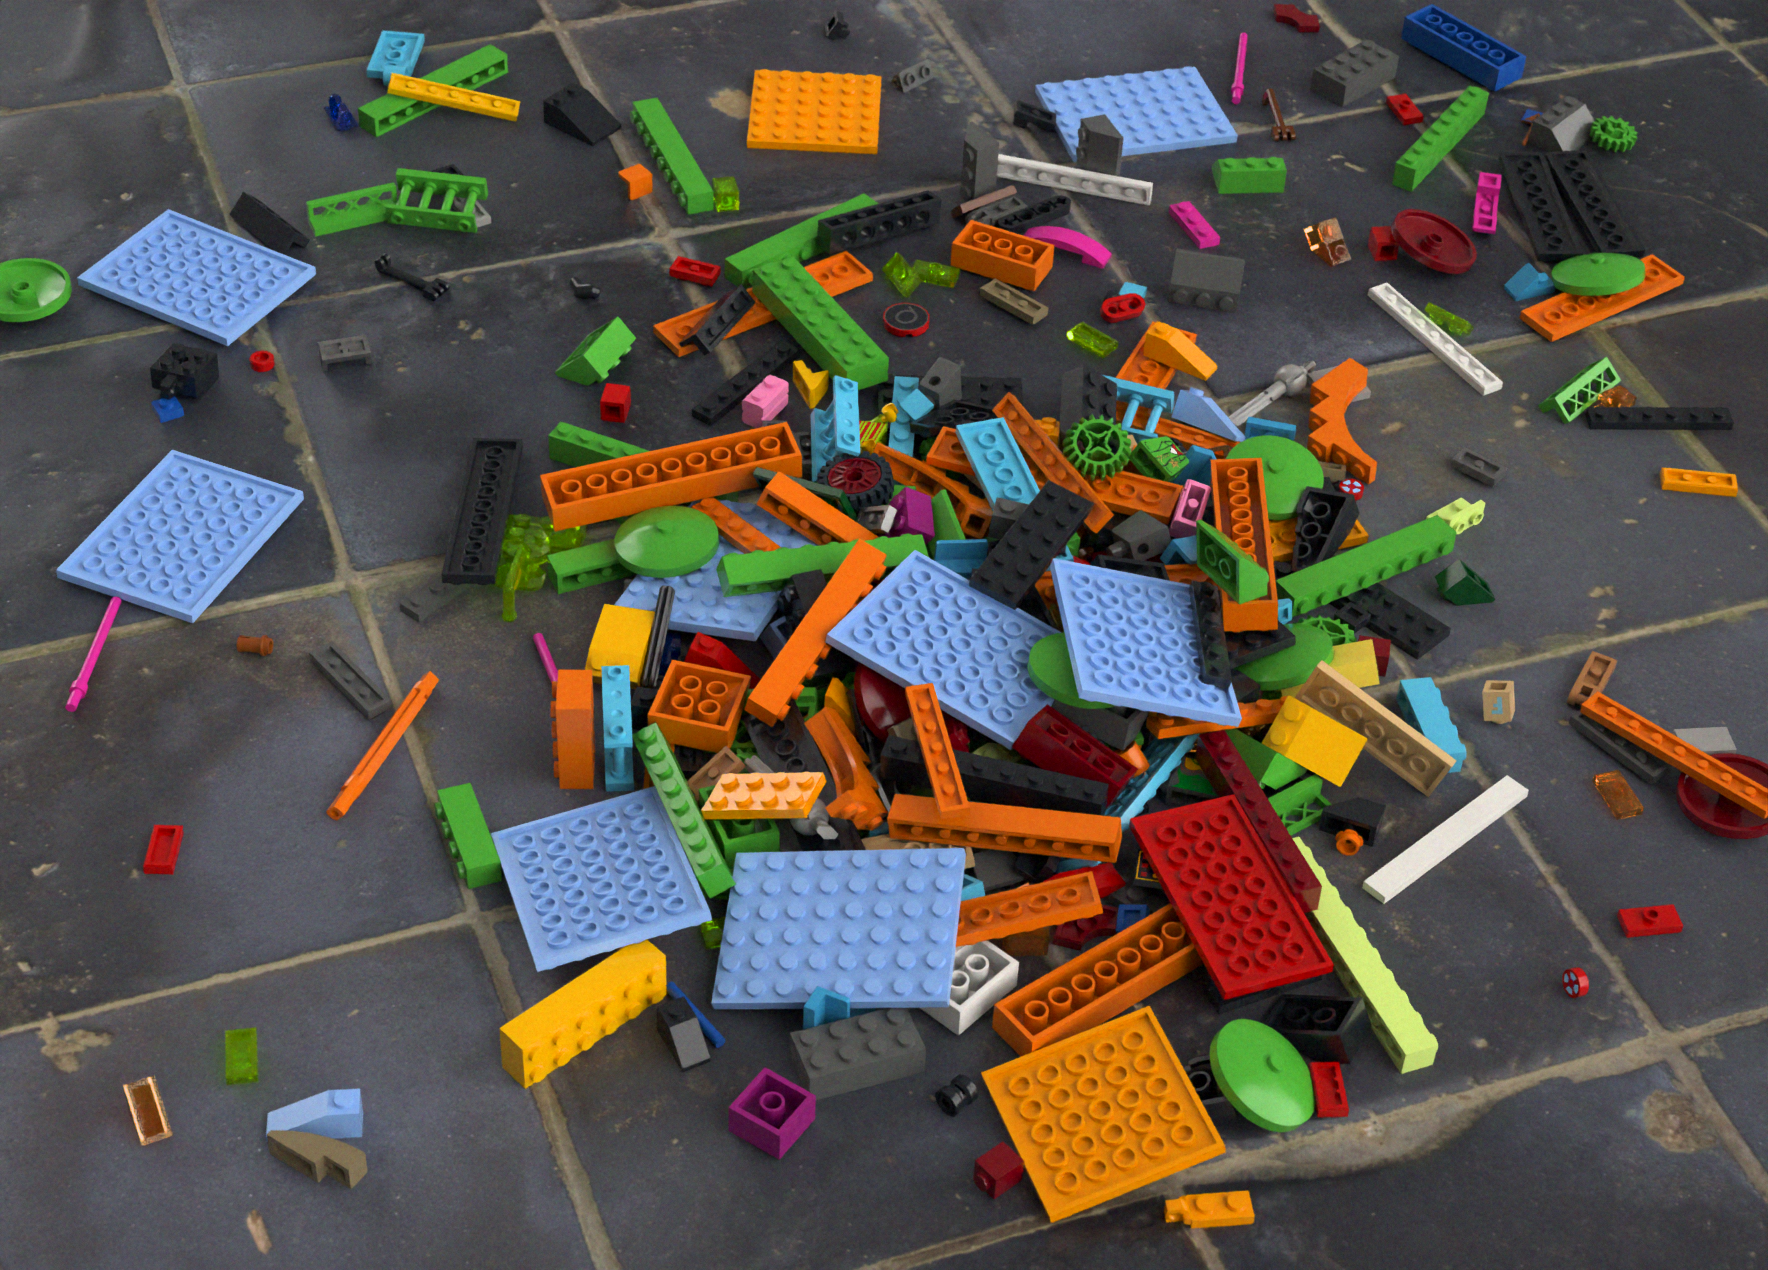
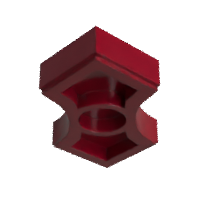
[1273,4,1320,33]
[1052,905,1119,951]

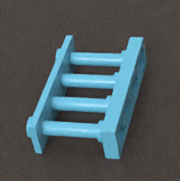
[811,375,860,483]
[1103,375,1174,444]
[601,665,634,792]

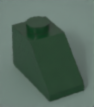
[1435,559,1496,606]

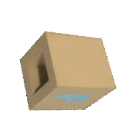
[1482,680,1515,724]

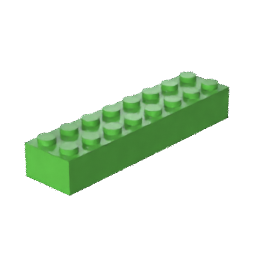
[752,257,889,390]

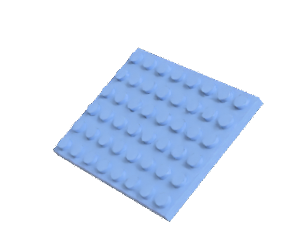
[1035,66,1238,162]
[77,209,316,346]
[56,450,304,623]
[615,499,819,641]
[825,550,1061,750]
[1050,558,1242,727]
[491,786,712,972]
[711,848,966,1009]

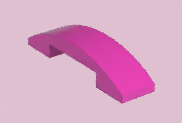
[1472,172,1502,234]
[1023,226,1112,269]

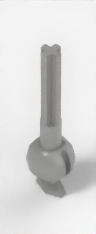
[1228,361,1316,427]
[744,755,838,839]

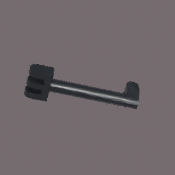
[375,253,450,301]

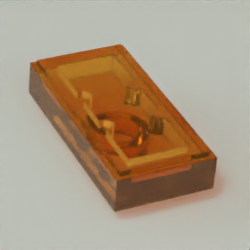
[1592,770,1644,820]

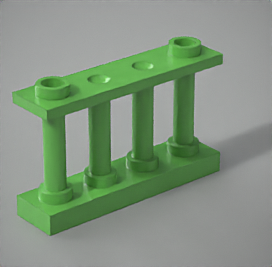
[385,168,488,233]

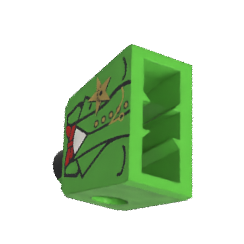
[1128,436,1189,483]

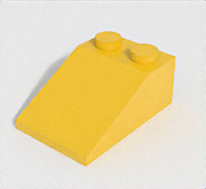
[585,604,655,689]
[1262,695,1368,787]

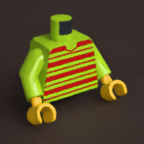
[849,403,898,455]

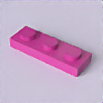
[1169,201,1220,249]

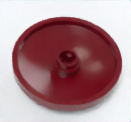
[1391,209,1477,274]
[854,662,911,743]
[1676,753,1768,839]

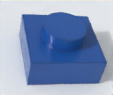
[151,396,184,423]
[1116,904,1150,934]

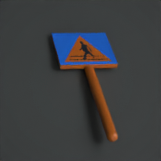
[1521,109,1543,146]

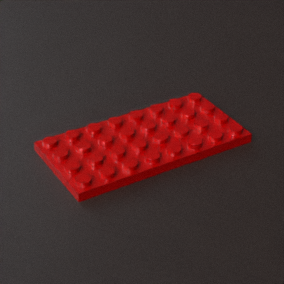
[1129,794,1334,1000]

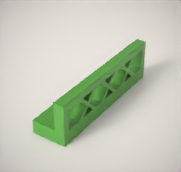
[306,182,397,237]
[1538,357,1621,424]
[1268,774,1332,836]

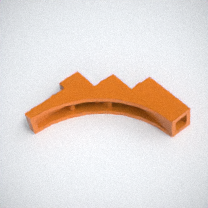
[1307,358,1377,485]
[872,442,992,539]
[804,707,889,831]

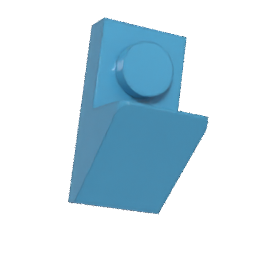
[1504,263,1556,301]

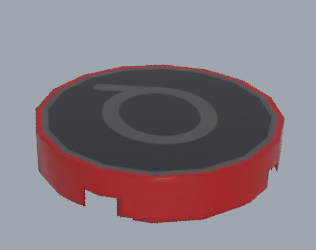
[883,303,929,337]

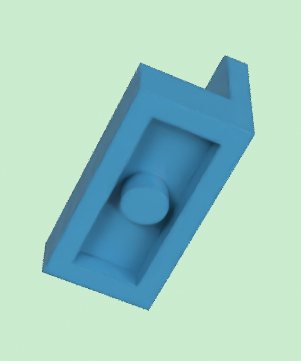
[1245,416,1296,441]
[1171,445,1216,487]
[1160,535,1197,565]
[934,539,988,579]
[803,986,850,1030]

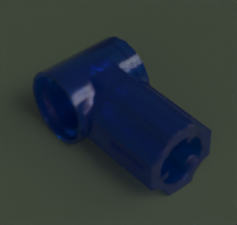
[658,632,681,676]

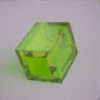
[712,176,739,212]

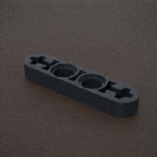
[998,195,1071,234]

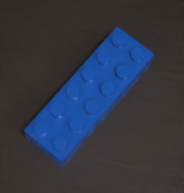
[1401,4,1526,91]

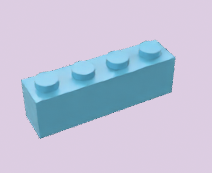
[1396,677,1467,773]

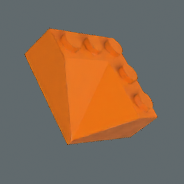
[648,660,751,753]

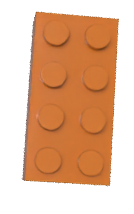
[951,220,1054,291]
[551,670,595,789]

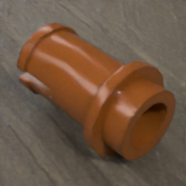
[237,635,273,656]

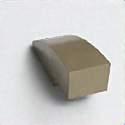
[267,1130,368,1189]

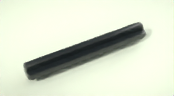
[640,586,675,689]

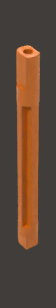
[326,671,439,821]

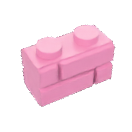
[742,375,789,428]
[1169,479,1211,538]

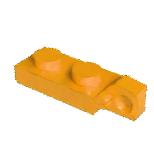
[1164,1191,1255,1229]

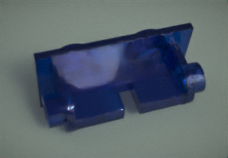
[324,94,359,131]

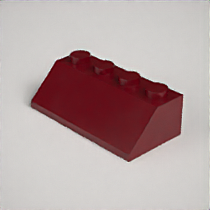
[1012,704,1138,810]

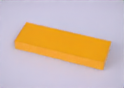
[1660,467,1738,497]

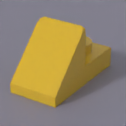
[793,360,829,409]

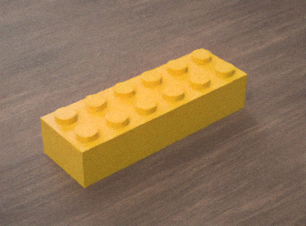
[499,940,667,1089]

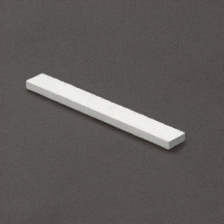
[997,154,1153,206]
[1368,283,1503,396]
[1362,775,1529,904]

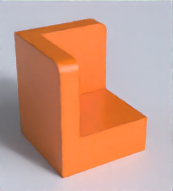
[618,163,653,200]

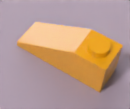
[1143,321,1218,381]

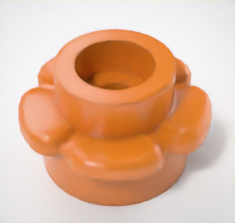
[1335,829,1363,856]

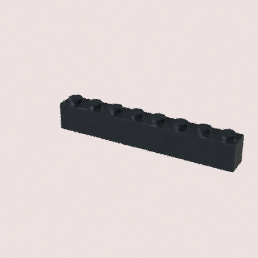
[881,735,1109,816]

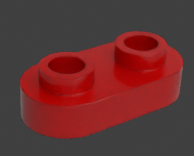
[1100,293,1145,323]

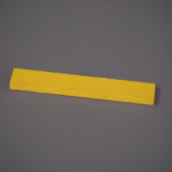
[387,73,520,122]

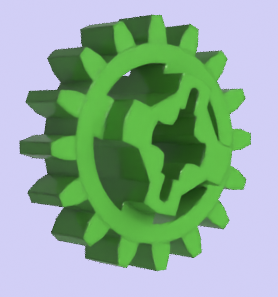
[1589,116,1637,152]

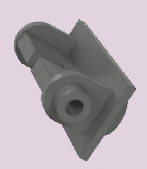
[892,58,934,93]

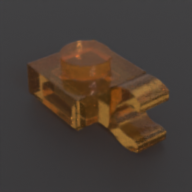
[1595,385,1637,407]

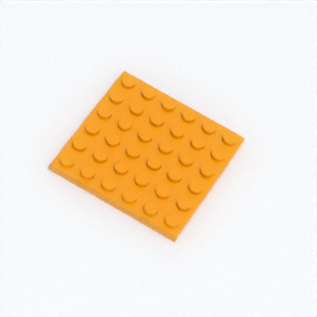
[747,69,881,154]
[981,1005,1226,1223]

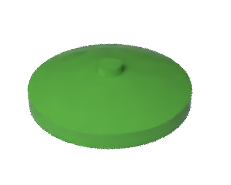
[1552,253,1645,296]
[0,258,72,322]
[1226,435,1324,520]
[614,506,719,578]
[1233,624,1334,691]
[1027,633,1114,709]
[1210,1019,1316,1132]

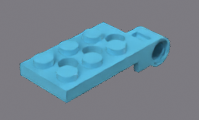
[367,31,425,87]

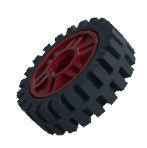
[817,451,894,514]

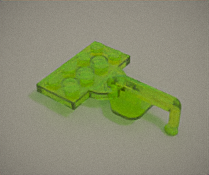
[493,514,588,622]

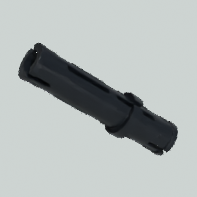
[846,689,880,769]

